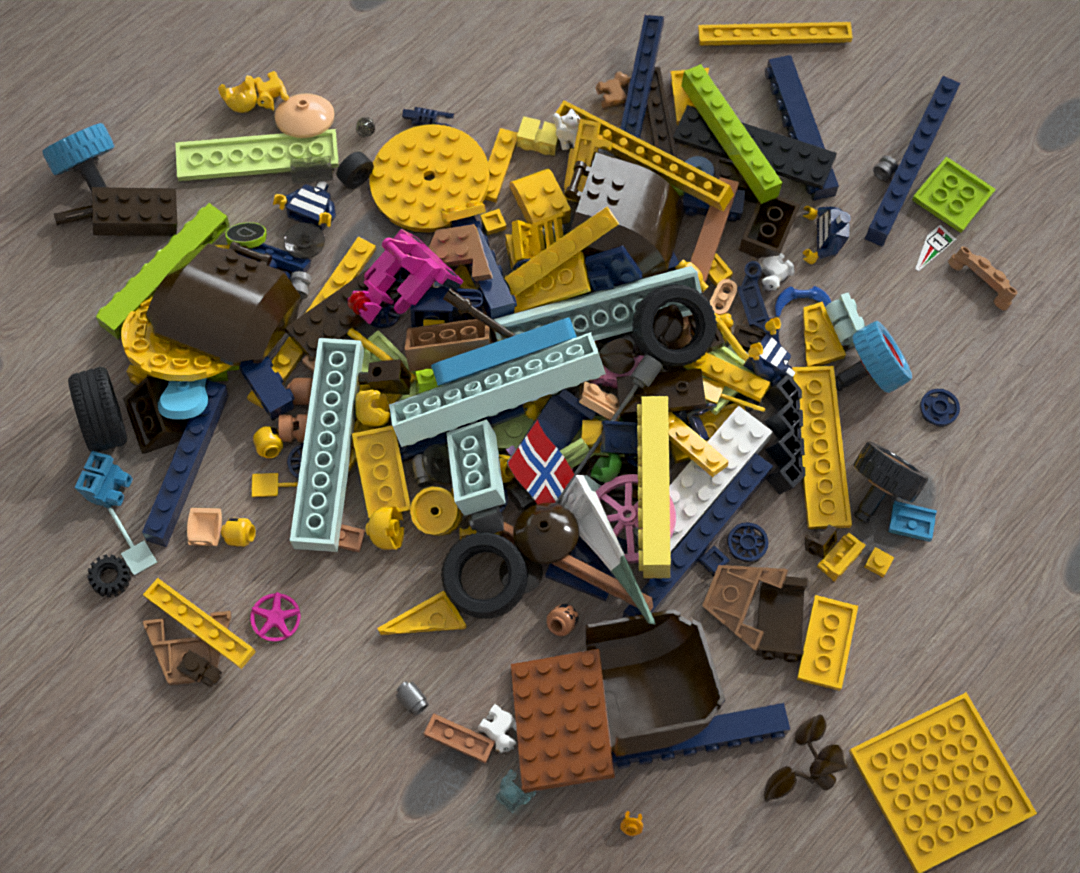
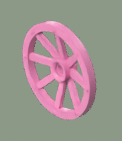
[596,474,676,564]

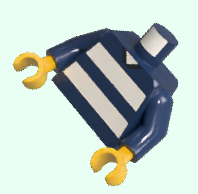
[272,180,336,231]
[803,206,851,264]
[743,317,795,382]

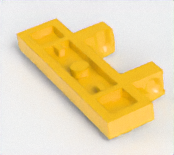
[564,119,613,202]

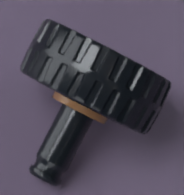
[853,441,928,523]

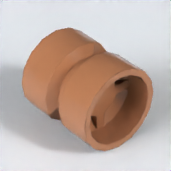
[279,414,308,442]

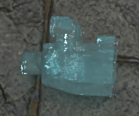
[495,769,536,814]

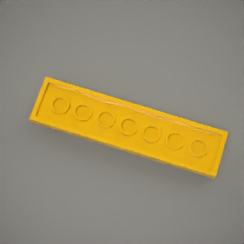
[792,366,852,529]

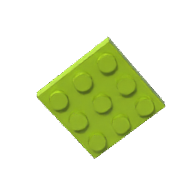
[912,156,996,233]

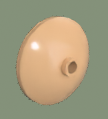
[275,93,334,138]

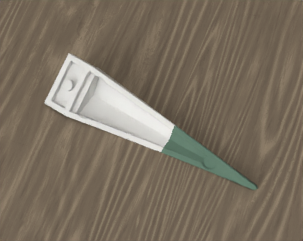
[559,475,655,623]

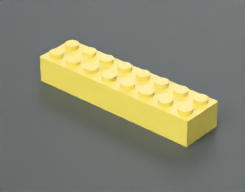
[637,396,671,578]

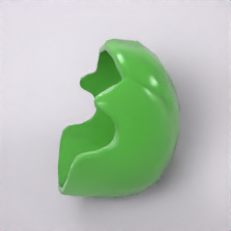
[591,453,622,483]

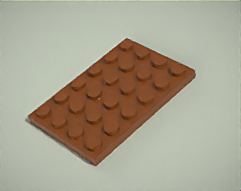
[511,649,615,793]

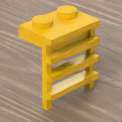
[511,211,565,261]

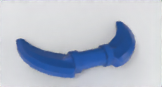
[775,286,831,317]

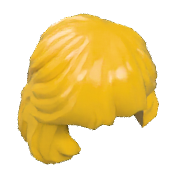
[218,76,257,113]
[355,390,391,427]

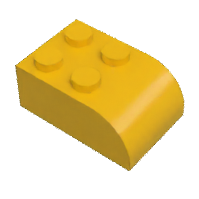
[509,168,571,226]

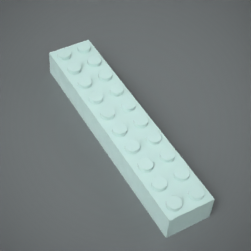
[493,266,702,342]
[389,332,606,447]
[290,338,364,552]

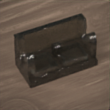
[290,156,333,184]

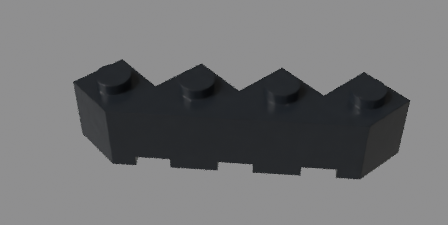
[764,374,806,495]

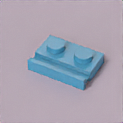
[888,501,937,542]

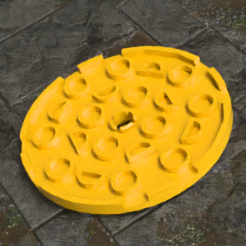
[370,124,490,232]
[121,296,232,382]

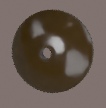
[513,503,579,564]

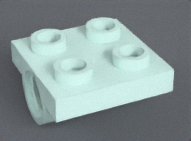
[825,293,865,348]

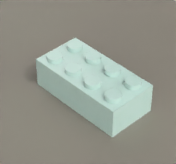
[446,420,505,516]

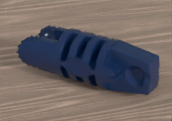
[402,107,454,127]

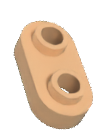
[710,279,737,315]

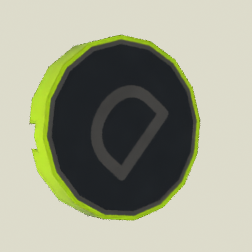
[225,222,267,248]

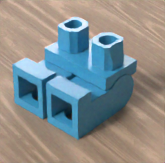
[74,451,133,508]

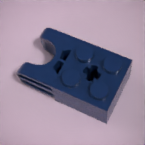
[410,286,484,328]

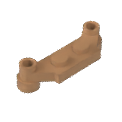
[948,246,1018,311]

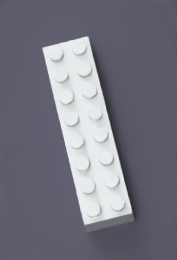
[633,406,773,555]

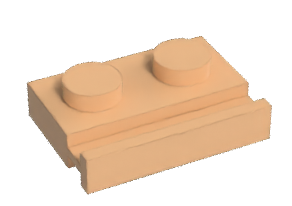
[579,381,620,421]

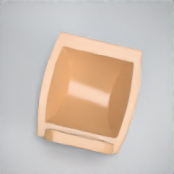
[187,508,222,546]

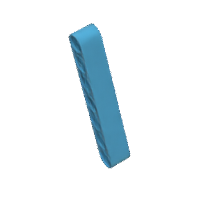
[431,317,577,386]

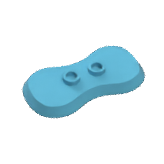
[158,378,208,419]

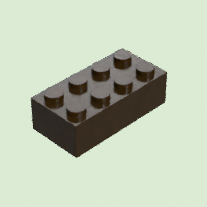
[92,187,178,236]

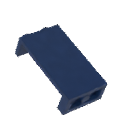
[522,389,596,451]

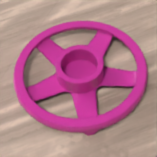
[250,592,301,642]

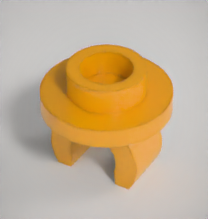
[620,811,643,836]

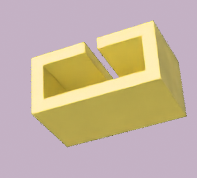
[517,116,560,156]

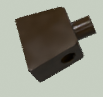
[358,359,411,395]

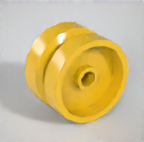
[410,487,463,536]

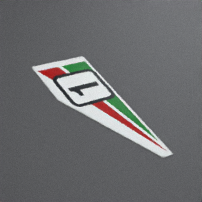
[916,225,956,271]

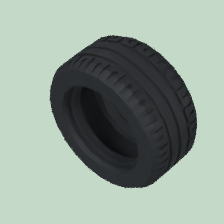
[632,285,717,366]
[68,367,127,452]
[441,532,528,619]

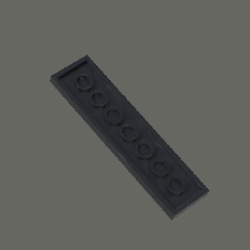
[673,105,837,190]

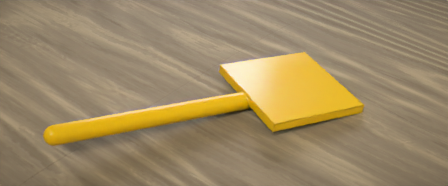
[703,378,765,412]
[252,473,298,497]

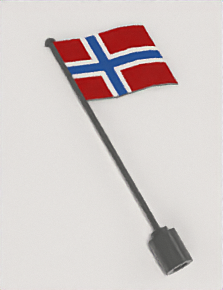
[507,354,663,504]

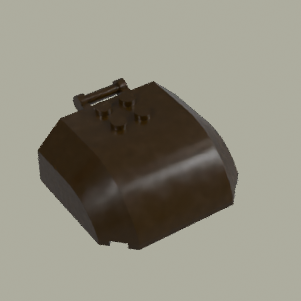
[565,152,685,280]
[146,241,301,366]
[585,609,725,757]

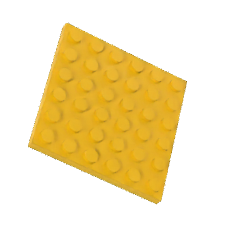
[849,692,1037,873]

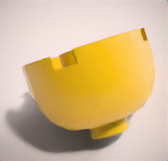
[366,506,404,550]

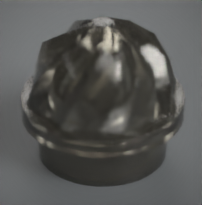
[356,117,376,137]

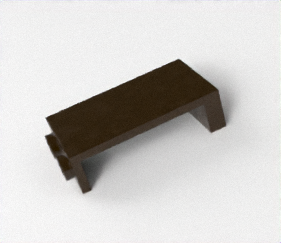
[756,576,808,663]

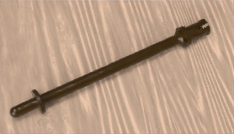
[443,288,583,388]

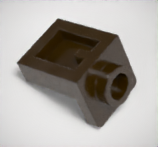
[804,525,837,559]

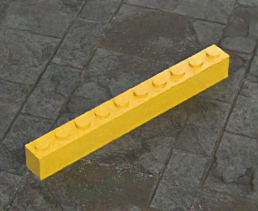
[556,100,734,212]

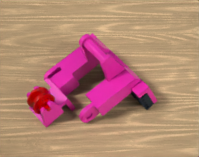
[348,229,464,324]

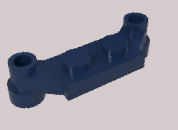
[737,261,780,334]

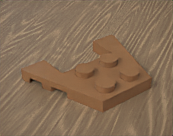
[429,224,493,288]
[702,565,789,651]
[143,611,232,685]

